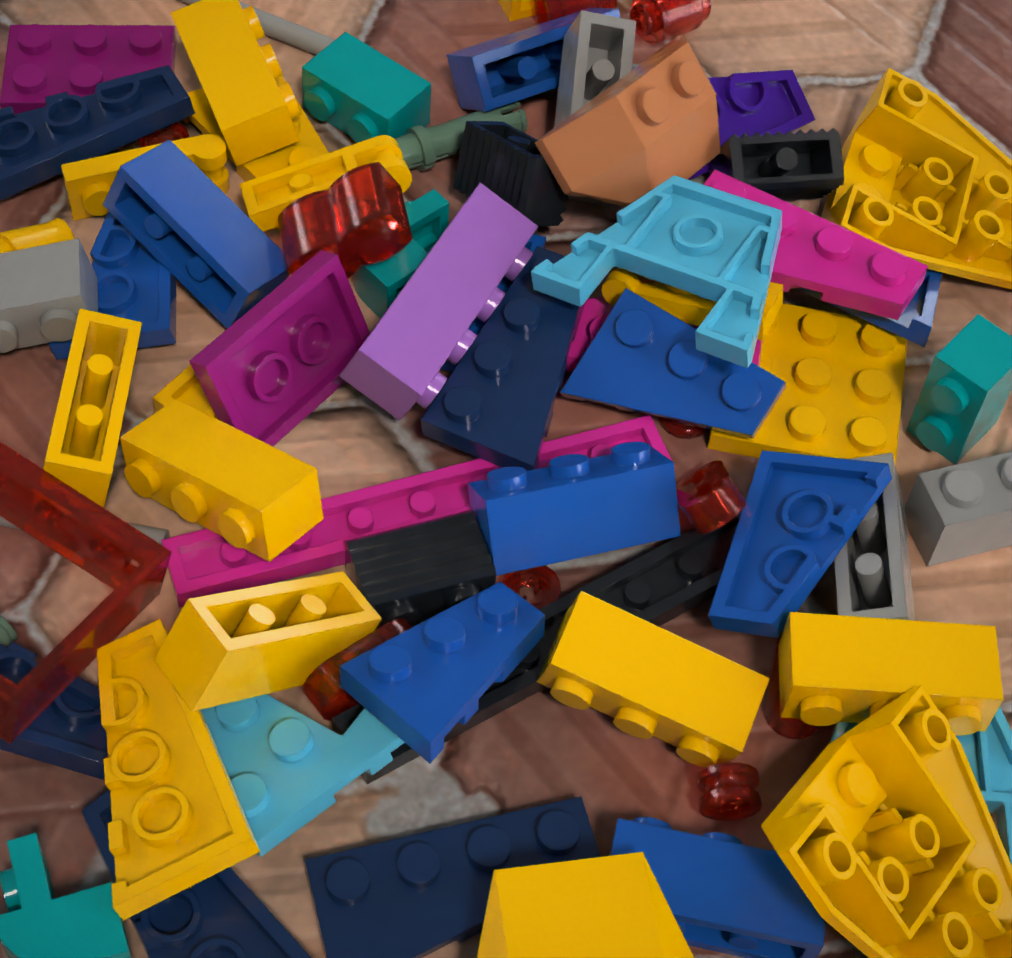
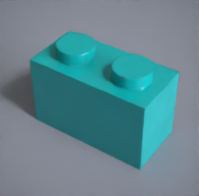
[302,32,431,143]
[906,314,1012,465]

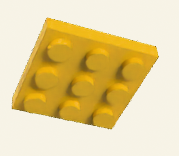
[707,303,907,465]

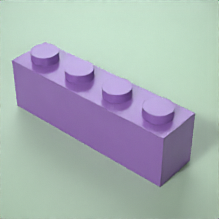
[339,183,538,420]

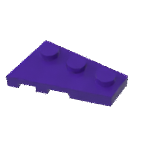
[688,70,816,180]

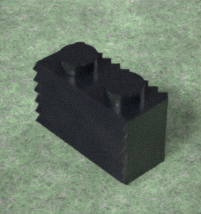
[453,121,569,233]
[710,128,844,200]
[345,509,496,635]

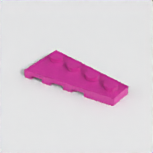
[703,170,928,320]

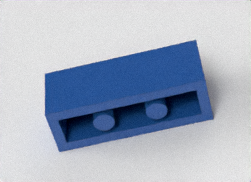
[446,8,621,112]
[103,140,295,329]
[468,442,681,576]
[609,817,826,958]

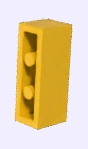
[170,0,301,167]
[37,308,142,517]
[120,399,324,562]
[154,571,382,712]
[536,591,770,768]
[778,612,1004,736]

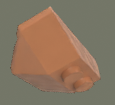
[534,34,720,207]

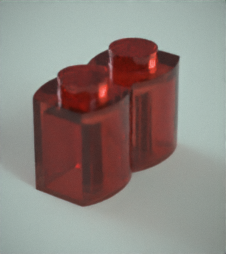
[278,162,413,278]

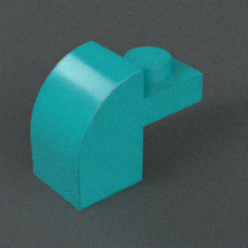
[351,189,449,319]
[0,833,132,958]

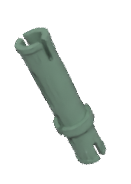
[395,101,527,171]

